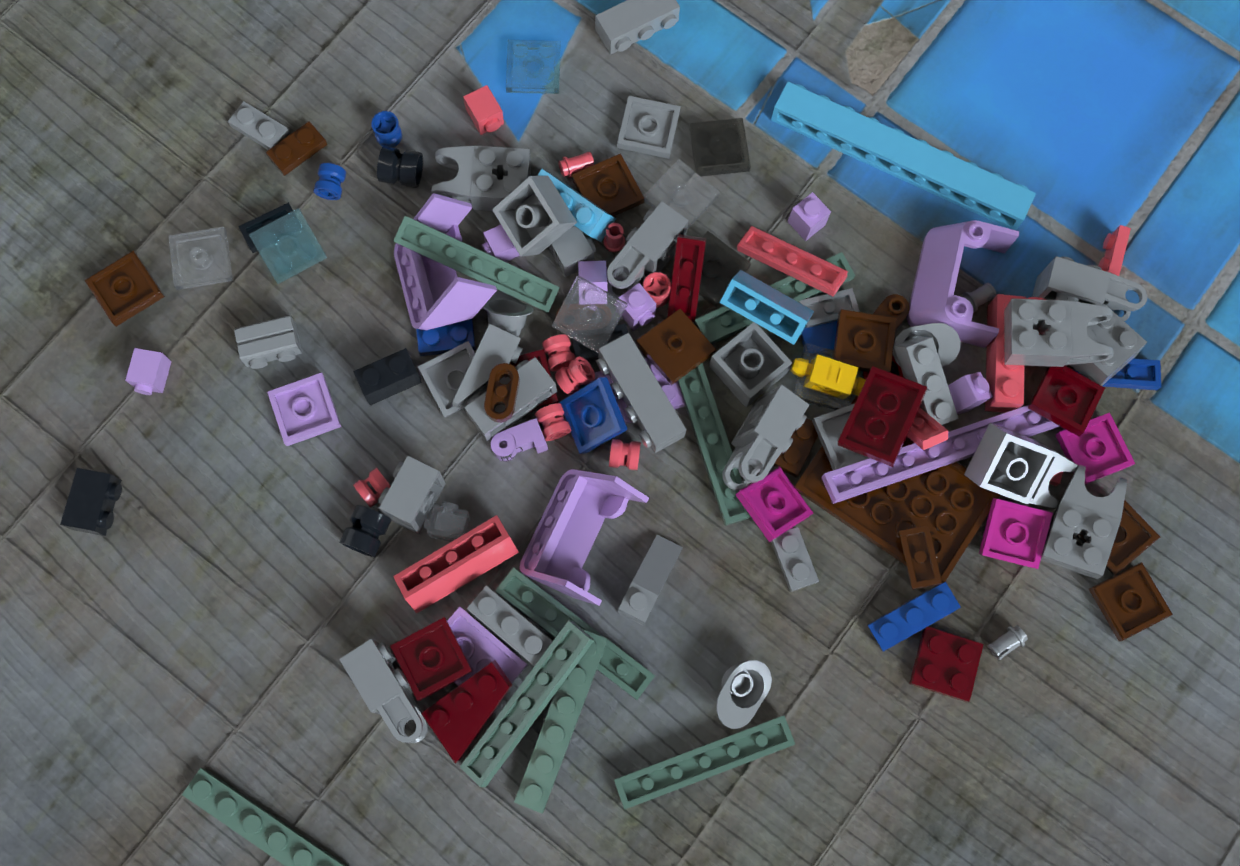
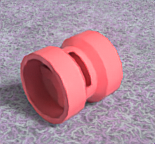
[643,272,671,308]
[542,334,575,372]
[555,356,595,395]
[535,403,572,441]
[609,439,641,470]
[353,467,391,508]

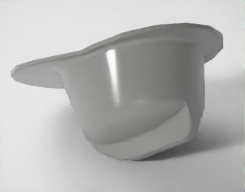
[482,290,534,337]
[893,323,961,367]
[716,660,772,729]

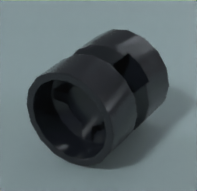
[377,146,423,188]
[339,505,391,558]

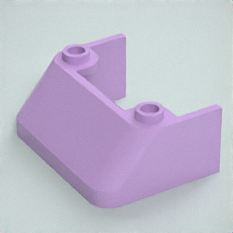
[394,193,497,330]
[907,220,1019,348]
[520,469,649,606]

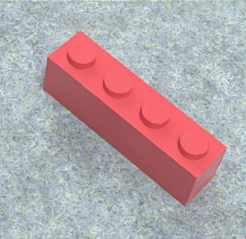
[985,294,1026,413]
[393,515,519,613]

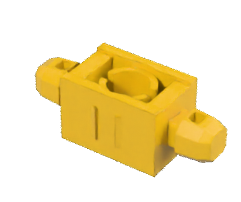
[790,354,866,400]

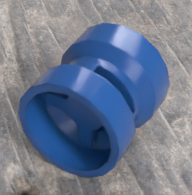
[371,111,402,148]
[313,163,346,200]

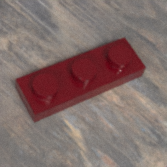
[667,234,706,322]

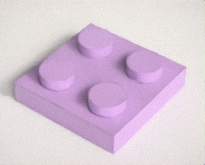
[267,373,342,446]

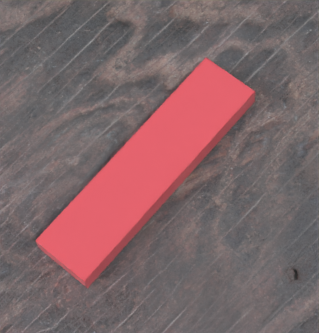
[737,226,848,297]

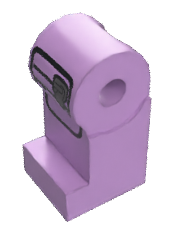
[491,418,548,461]

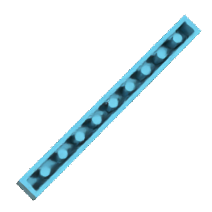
[771,82,1036,230]

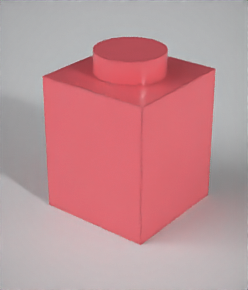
[463,85,504,135]

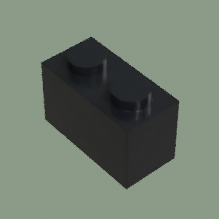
[353,348,422,406]
[60,468,122,536]

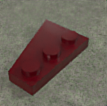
[421,660,512,764]

